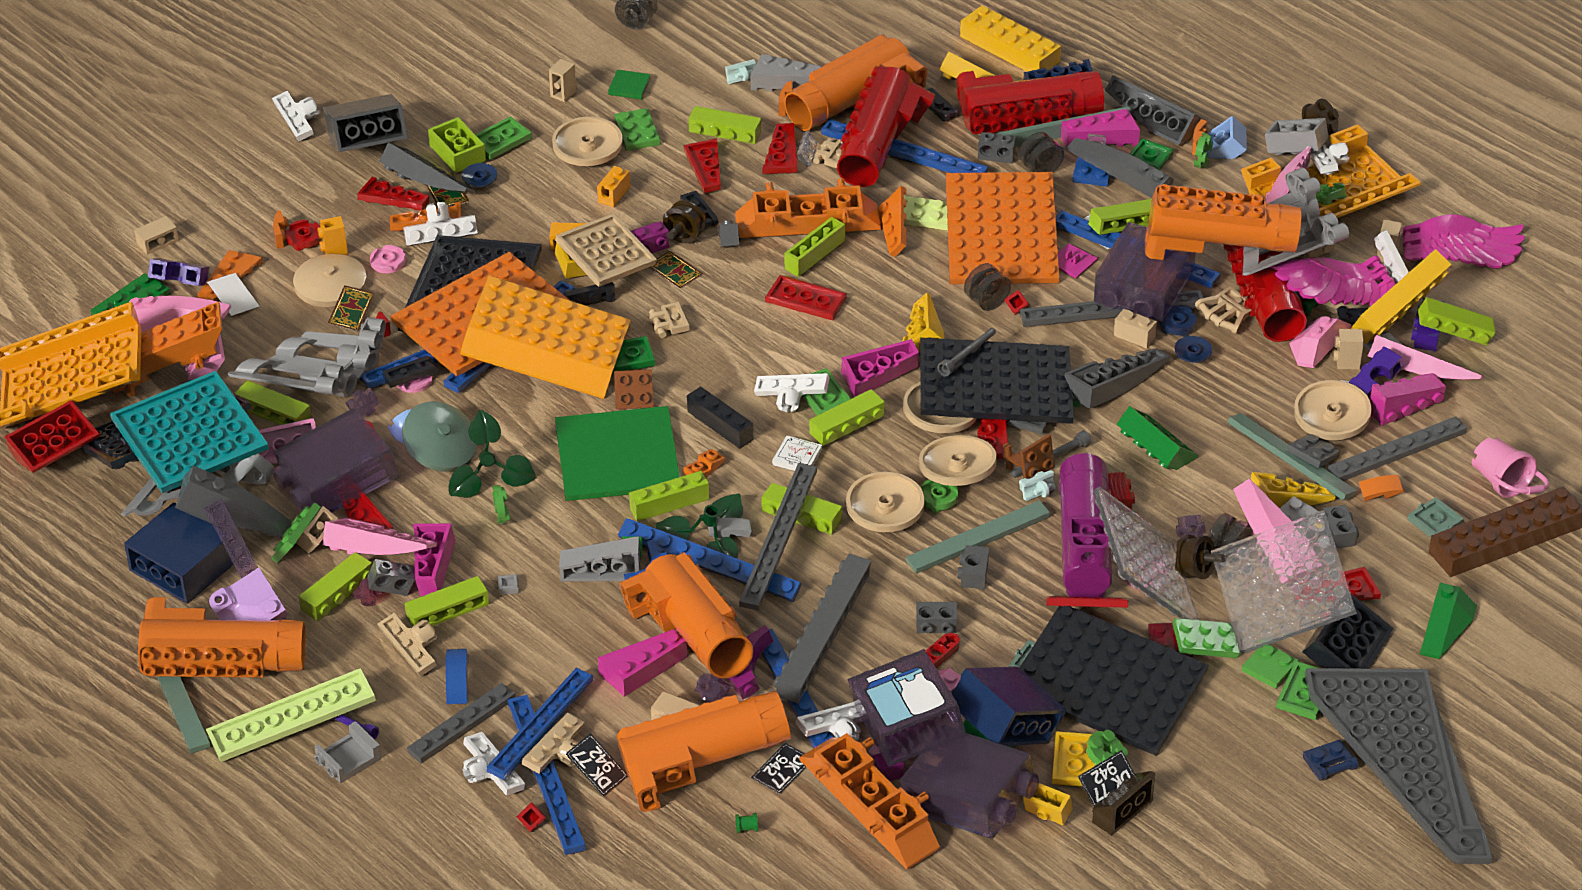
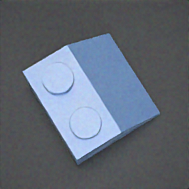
[1207,116,1247,159]

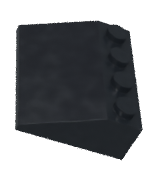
[1302,590,1394,669]

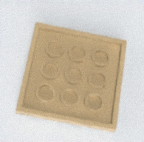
[555,214,657,287]

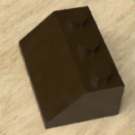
[1092,771,1155,836]

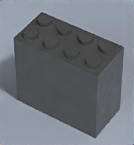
[323,94,408,152]

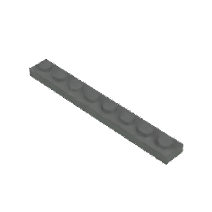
[1328,416,1467,481]

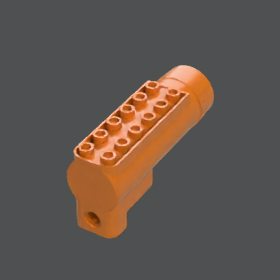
[784,34,927,131]
[1145,184,1301,260]
[619,552,753,678]
[138,597,306,678]
[617,691,791,812]

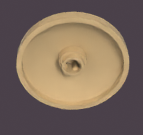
[552,117,623,166]
[293,254,367,307]
[1294,380,1371,440]
[903,382,977,433]
[919,435,997,486]
[846,472,924,532]

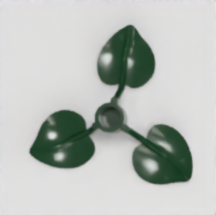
[448,410,536,498]
[656,493,743,558]

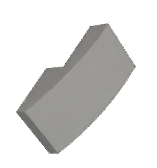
[708,518,752,539]

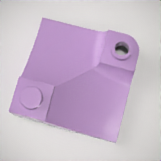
[209,568,289,620]

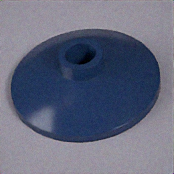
[462,163,497,187]
[1175,336,1212,363]

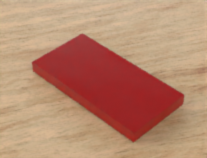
[765,275,847,321]
[1046,596,1128,608]

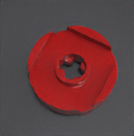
[285,220,321,251]

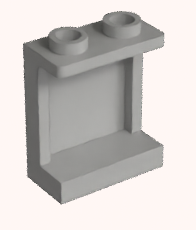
[314,721,381,783]

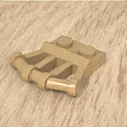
[1195,286,1251,334]

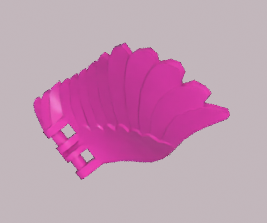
[1402,214,1525,268]
[1269,255,1396,306]

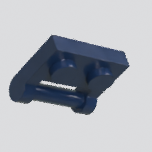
[1303,739,1359,781]

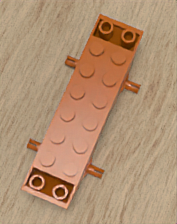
[735,178,881,238]
[113,301,222,397]
[799,733,940,870]

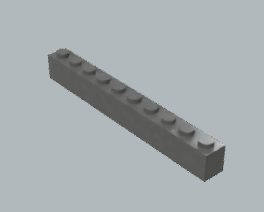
[774,553,871,704]

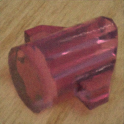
[353,578,382,606]

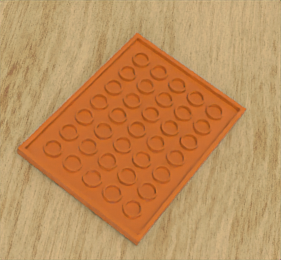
[946,172,1059,284]
[391,252,570,376]

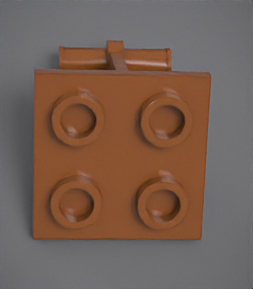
[614,370,654,409]
[1003,434,1055,479]

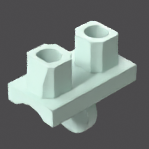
[725,59,756,84]
[1019,470,1056,501]

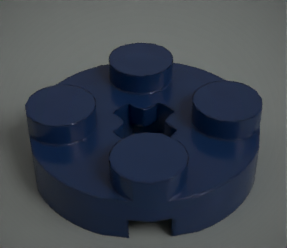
[1159,305,1197,337]

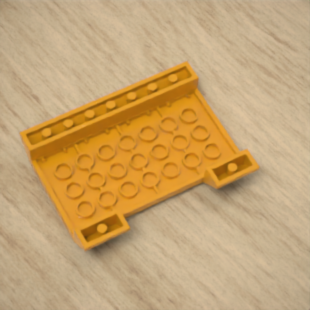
[1241,124,1421,218]
[460,275,632,399]
[0,302,142,429]

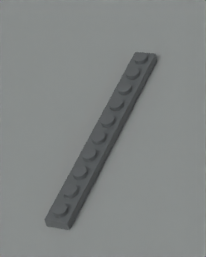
[1020,290,1203,327]
[739,463,817,611]

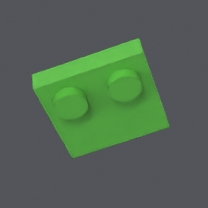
[1242,642,1299,689]

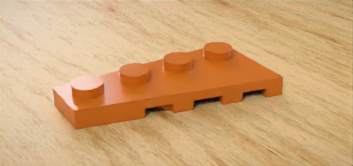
[878,185,906,257]
[389,201,462,231]
[197,250,263,302]

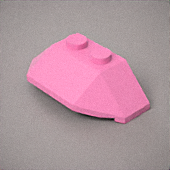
[1289,317,1352,368]

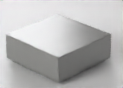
[498,574,519,595]

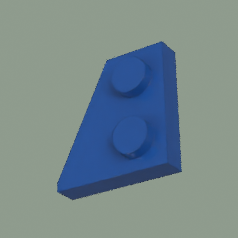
[1072,157,1110,187]

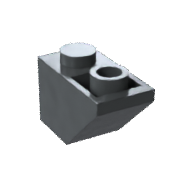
[717,220,739,248]

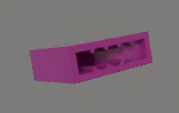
[726,625,773,700]

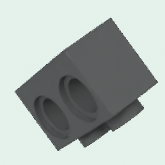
[978,132,1016,164]
[1322,505,1359,549]
[367,559,415,596]
[916,602,957,633]

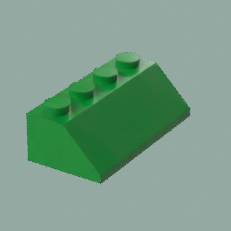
[1116,406,1199,470]

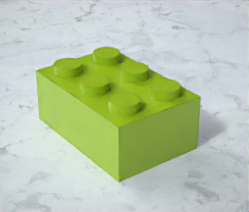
[428,117,486,173]

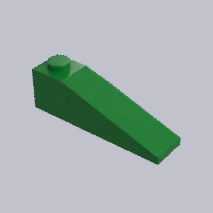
[1420,583,1477,659]

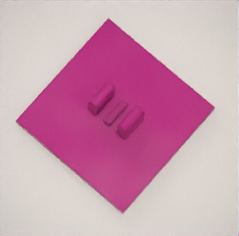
[1058,243,1098,279]

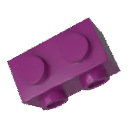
[631,221,670,254]

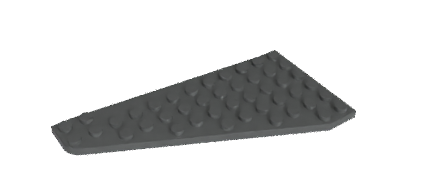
[1305,668,1492,864]

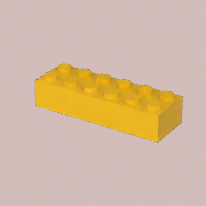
[960,5,1061,71]
[1351,249,1451,345]

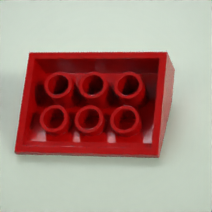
[4,400,100,473]

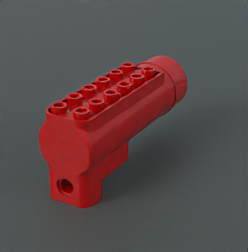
[837,64,935,187]
[957,71,1104,134]
[1223,244,1307,342]

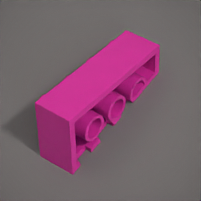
[1061,109,1140,148]
[841,339,919,398]
[1370,373,1446,426]
[413,523,456,596]
[598,629,687,697]

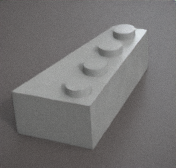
[559,536,640,582]

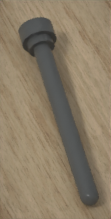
[937,328,996,376]
[1011,430,1091,478]

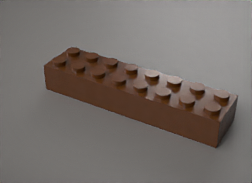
[1429,486,1582,577]

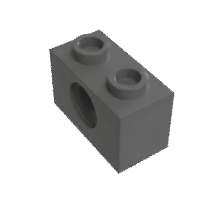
[957,545,989,589]

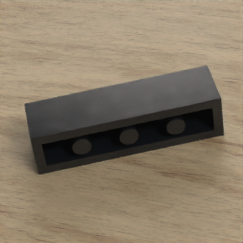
[687,386,754,449]

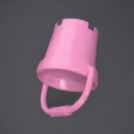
[1472,437,1550,498]

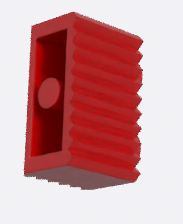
[1108,471,1135,513]

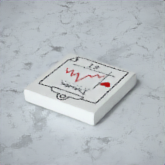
[772,436,822,471]

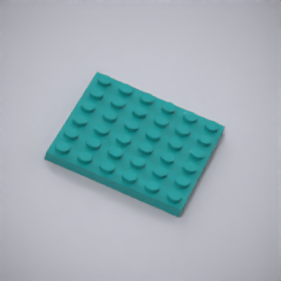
[110,371,269,493]

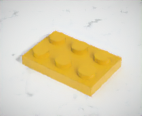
[1052,732,1095,786]

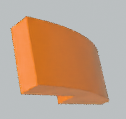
[779,81,795,116]
[1192,119,1208,156]
[273,210,289,249]
[683,449,725,477]
[1359,475,1404,501]

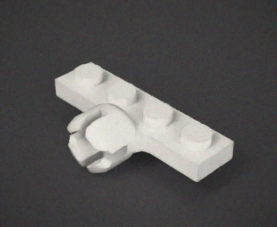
[272,91,319,142]
[1310,142,1350,175]
[403,202,478,245]
[1374,230,1409,284]
[754,373,830,413]
[795,699,876,741]
[462,732,525,796]

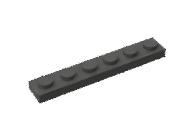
[407,683,516,764]

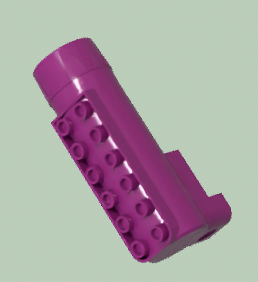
[1059,453,1112,597]

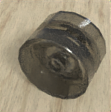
[615,0,658,29]
[1018,132,1064,173]
[964,263,1011,311]
[1208,513,1252,564]

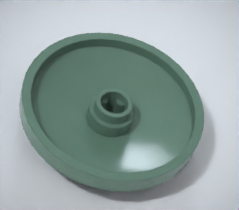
[402,401,477,472]

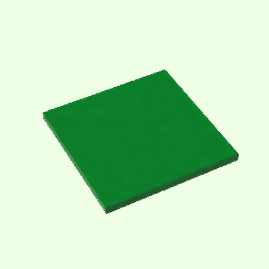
[555,406,680,501]

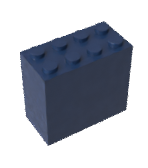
[124,502,236,604]
[948,667,1067,747]

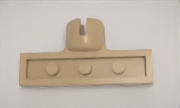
[377,613,437,677]
[522,713,585,774]

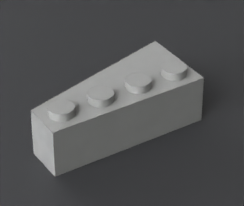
[750,54,822,91]

